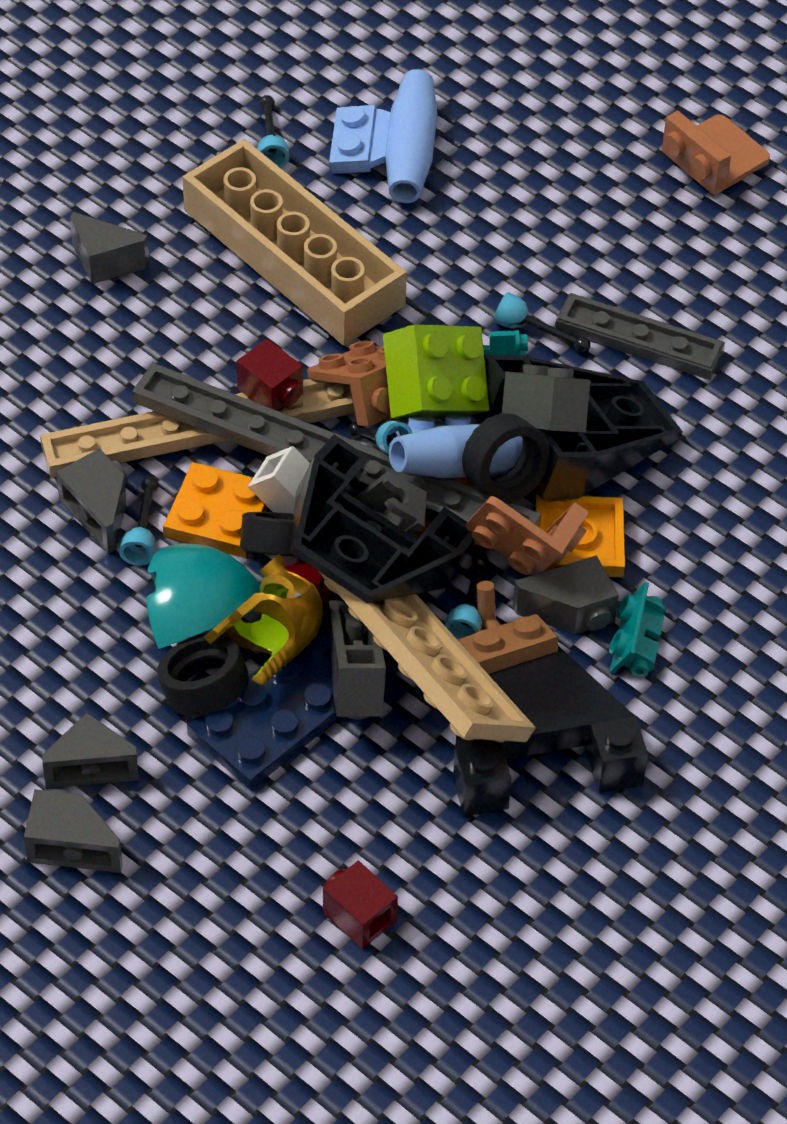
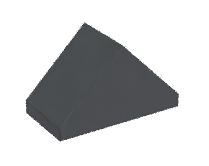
[70,212,149,284]
[42,712,139,788]

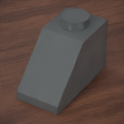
[56,448,128,554]
[513,555,619,635]
[24,789,122,873]

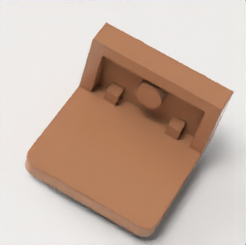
[662,110,770,196]
[307,341,391,427]
[465,496,589,575]

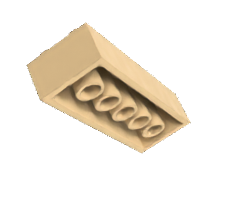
[183,139,407,346]

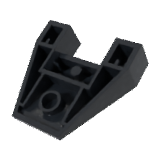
[480,354,683,500]
[291,434,475,603]
[453,646,648,817]

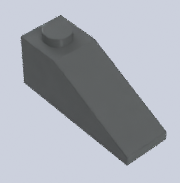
[328,601,386,720]

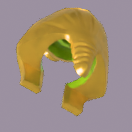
[204,554,323,685]

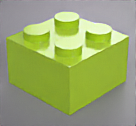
[383,324,489,419]

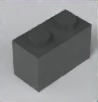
[502,364,590,432]

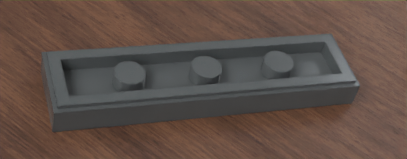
[555,293,725,380]

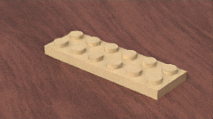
[317,570,536,742]

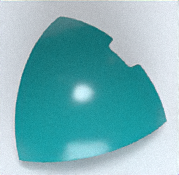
[146,543,260,649]

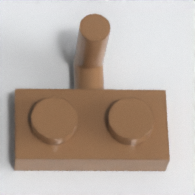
[457,581,558,674]

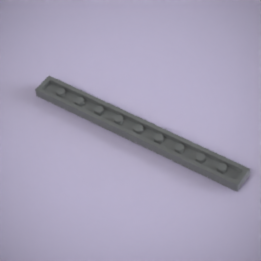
[132,362,541,527]

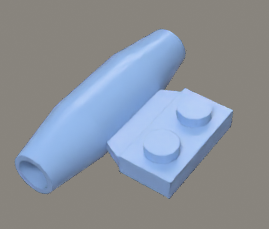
[329,69,437,203]
[389,415,548,479]

